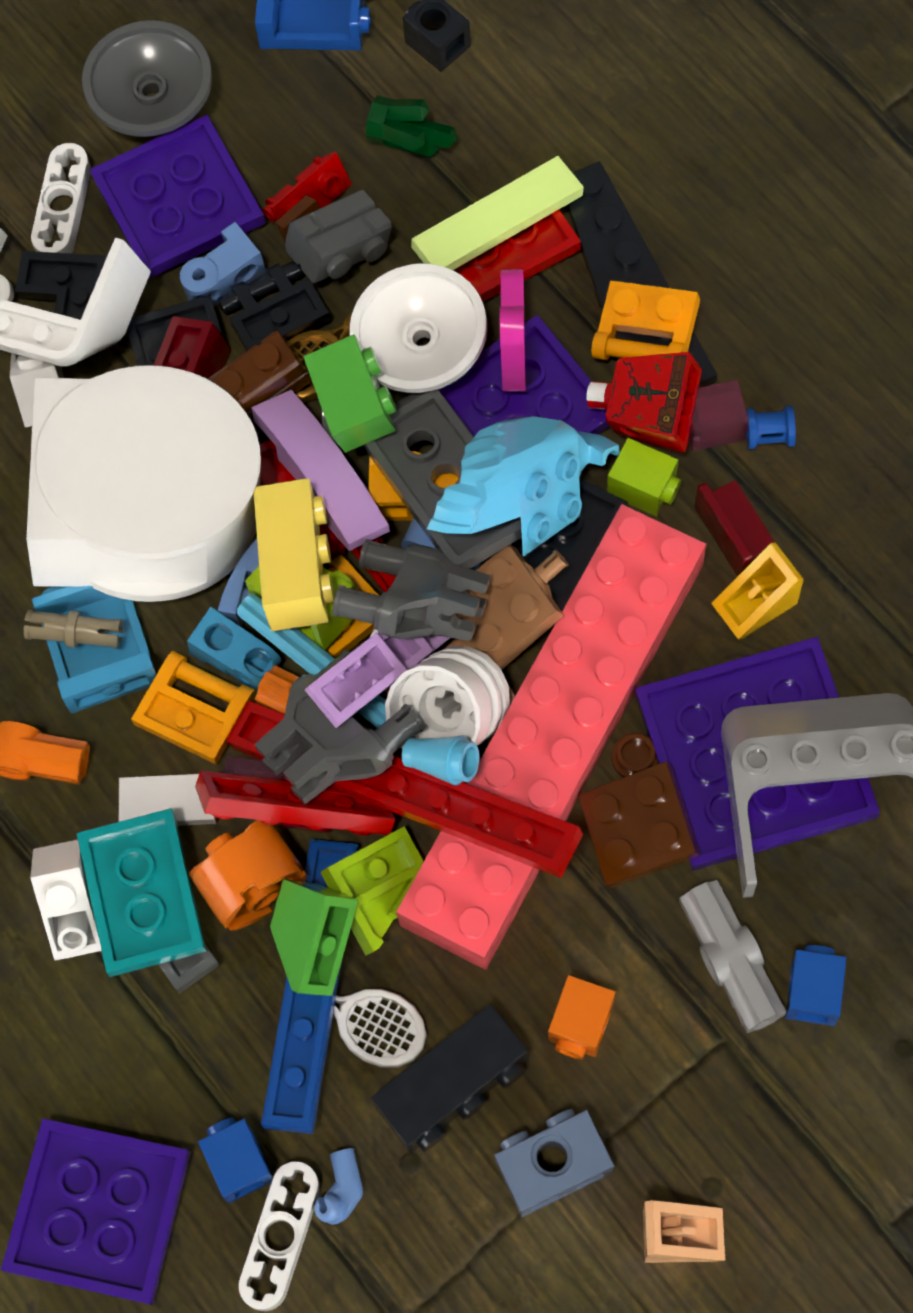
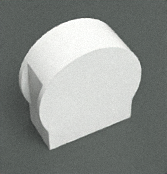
[26,366,261,602]

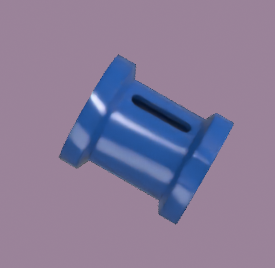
[744,406,796,450]

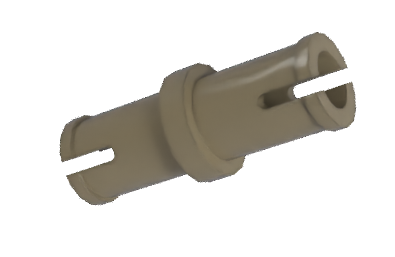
[24,609,123,649]

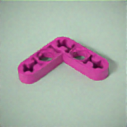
[500,269,526,392]

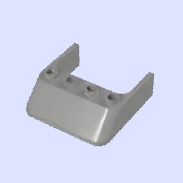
[721,693,913,898]

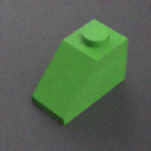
[270,879,358,996]

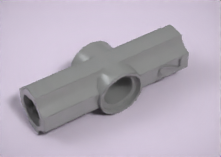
[679,880,786,1033]

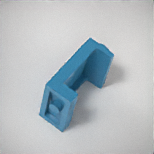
[32,586,157,714]

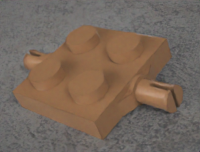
[444,544,569,670]

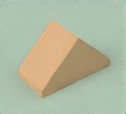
[643,1200,725,1263]

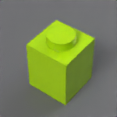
[607,438,682,517]

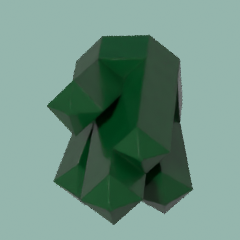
[365,95,457,157]

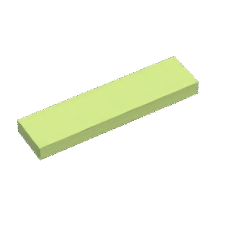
[411,156,584,270]

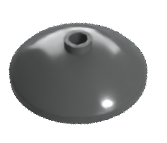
[82,20,212,137]

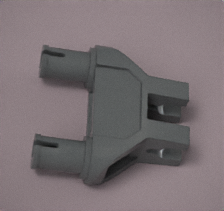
[332,539,491,641]
[254,649,425,804]

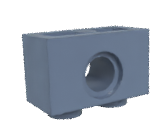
[494,1109,614,1217]

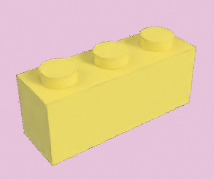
[254,478,335,631]

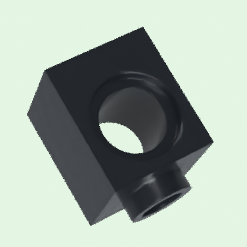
[402,0,471,72]

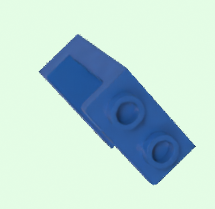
[255,0,371,50]

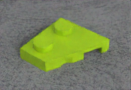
[320,826,424,956]

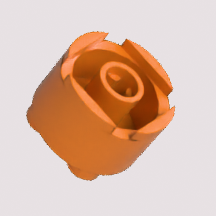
[189,820,307,931]

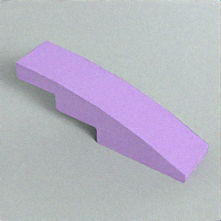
[251,390,390,551]
[304,633,450,728]

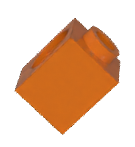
[548,975,616,1060]

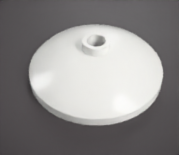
[350,264,487,393]

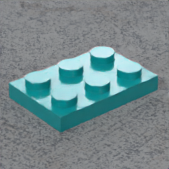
[76,808,206,977]

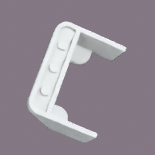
[0,228,151,366]

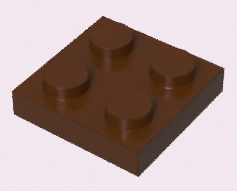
[578,761,701,888]

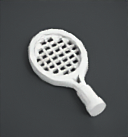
[333,989,427,1068]

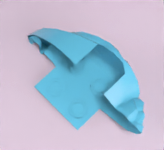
[427,416,620,556]

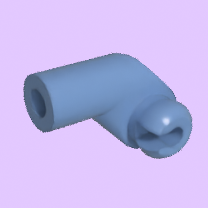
[314,1148,363,1225]

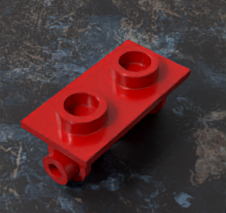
[262,151,352,223]

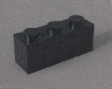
[370,1004,529,1154]

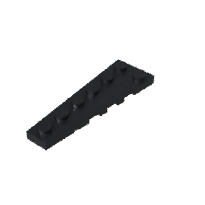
[566,161,717,390]

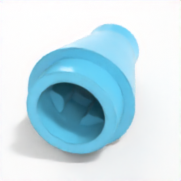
[402,736,480,785]

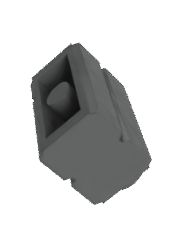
[284,190,392,283]

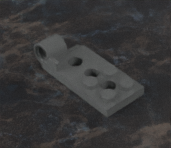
[364,389,522,569]

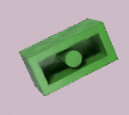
[303,334,397,453]

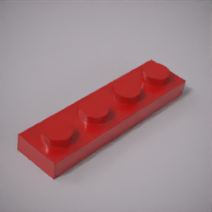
[195,770,395,836]

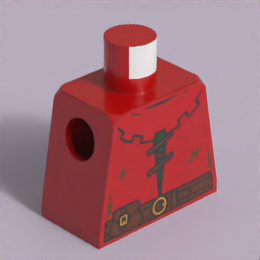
[587,352,702,452]

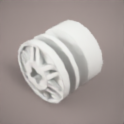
[385,646,510,749]

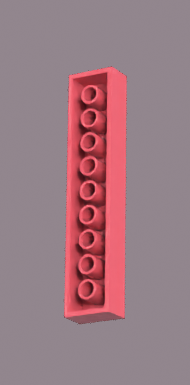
[396,504,706,970]

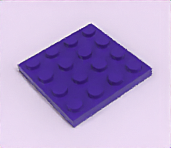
[635,637,880,871]

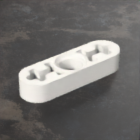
[31,143,91,254]
[239,1162,320,1311]

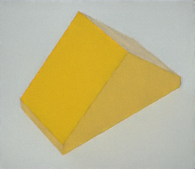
[711,543,804,640]

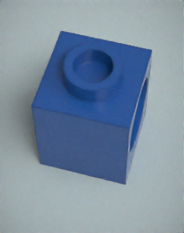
[785,945,847,1026]
[198,1118,274,1204]

